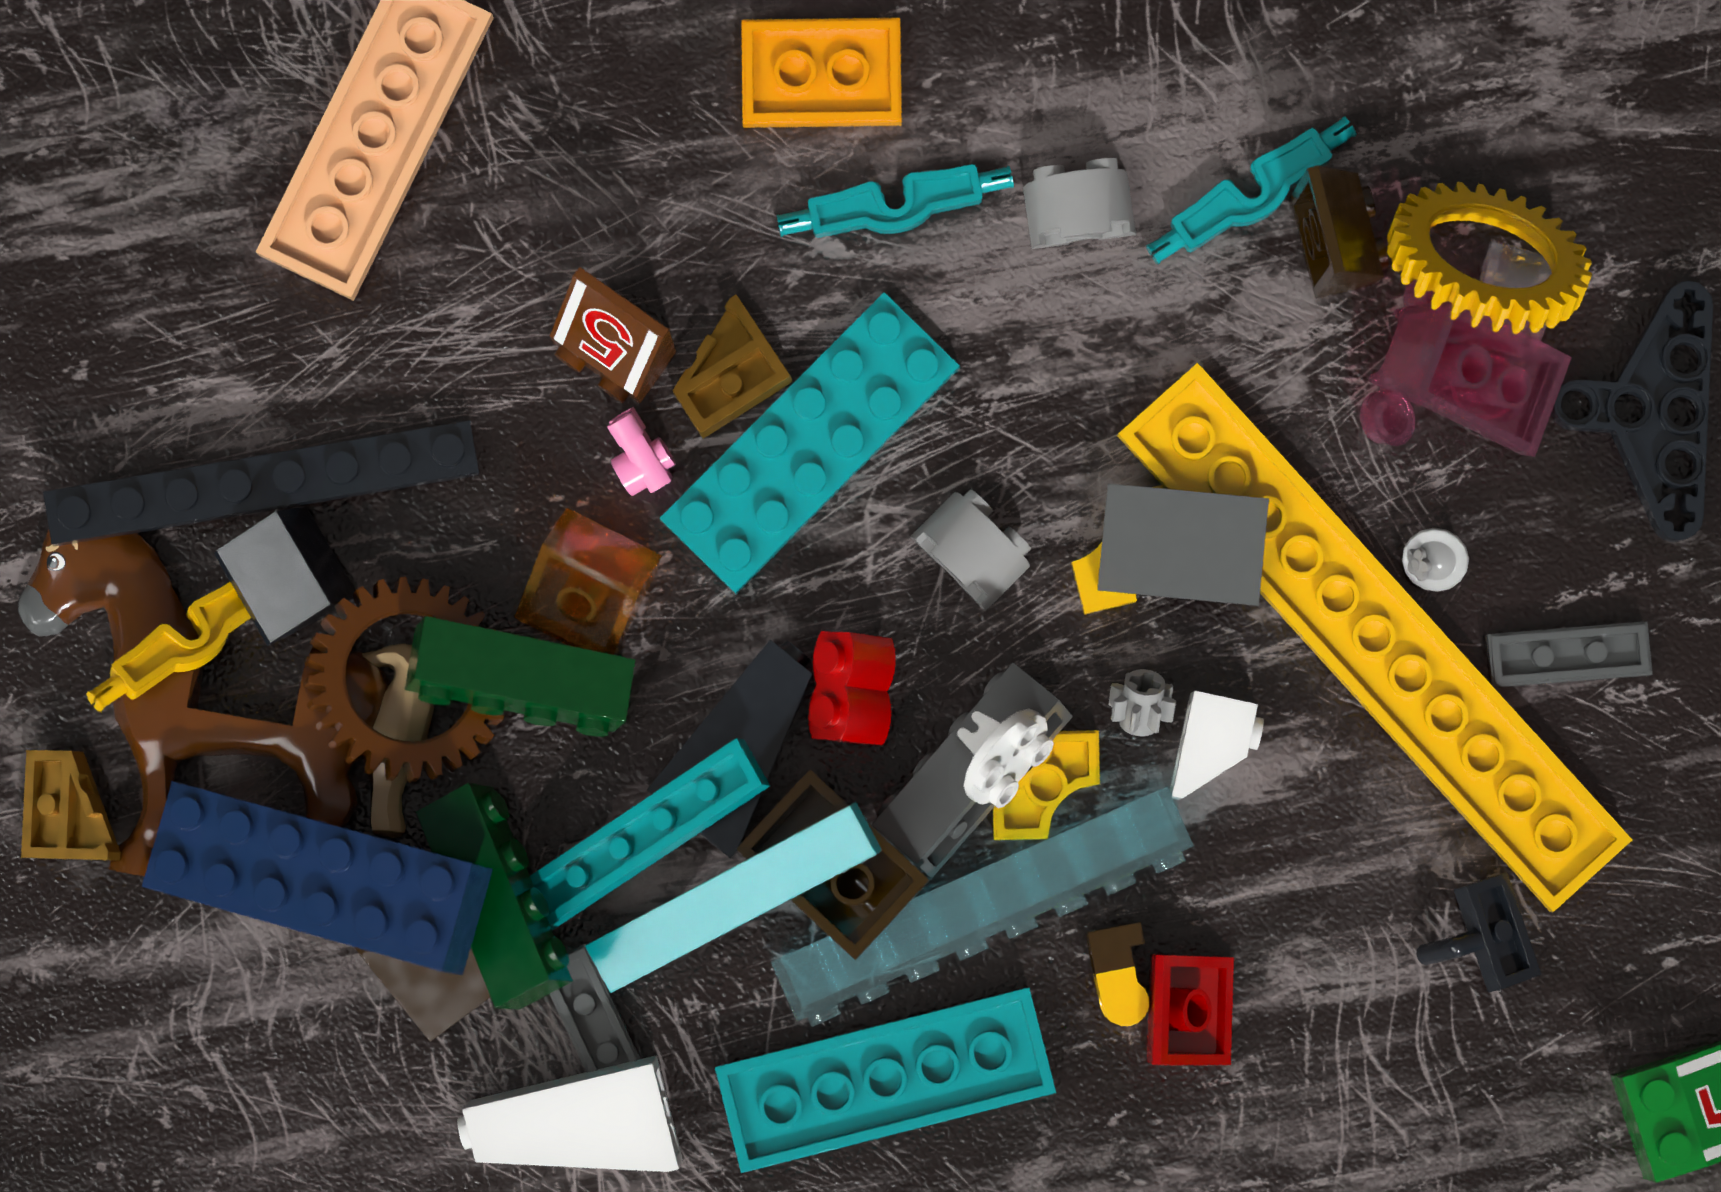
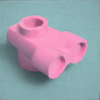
[607,407,676,496]

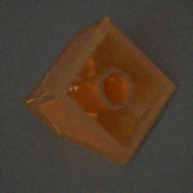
[514,508,662,655]

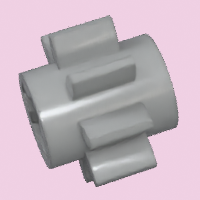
[1108,669,1176,736]

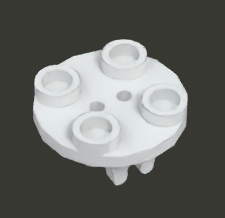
[957,709,1054,808]

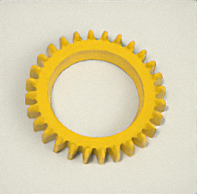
[1387,182,1592,334]

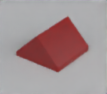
[1147,954,1234,1065]

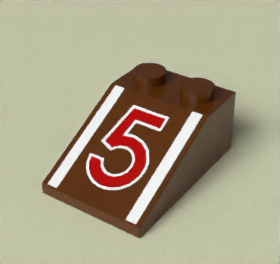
[550,267,676,404]

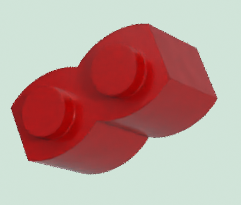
[808,631,896,745]

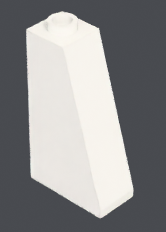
[457,1055,683,1172]

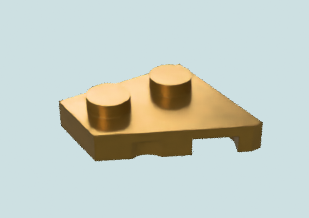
[672,295,793,439]
[21,750,121,861]

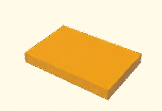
[742,18,902,128]

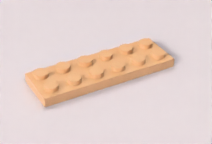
[256,0,493,301]

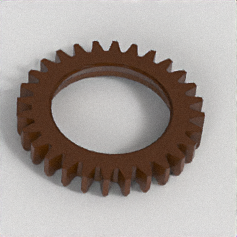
[303,577,504,783]

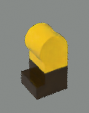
[1085,922,1149,1026]

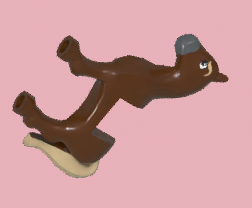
[18,486,435,876]

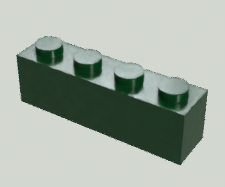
[405,616,636,737]
[416,783,573,1010]

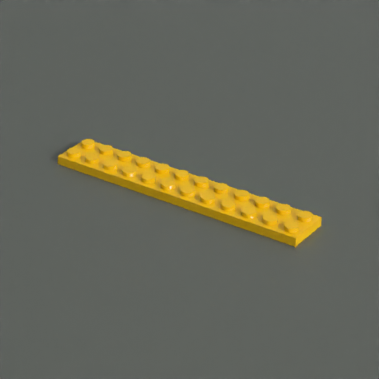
[1117,363,1633,912]

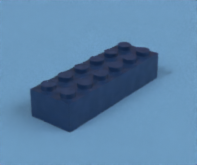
[142,781,493,976]

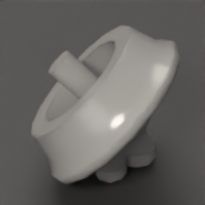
[1402,528,1469,592]

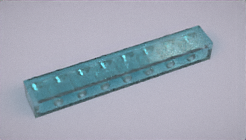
[771,787,1194,1027]

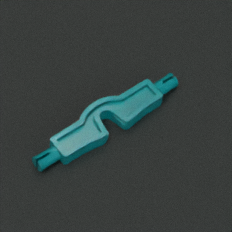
[1146,116,1356,265]
[776,164,1014,238]

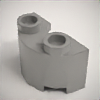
[1023,158,1136,249]
[910,489,1031,611]

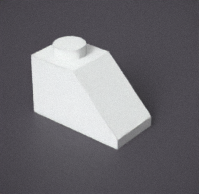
[1168,691,1264,800]

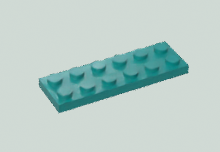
[659,292,960,594]
[715,987,1056,1173]

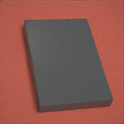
[1098,483,1269,606]

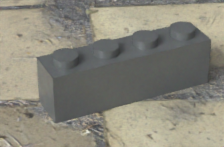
[872,663,1073,878]

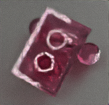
[1360,279,1572,457]

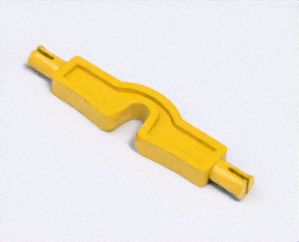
[87,582,251,712]

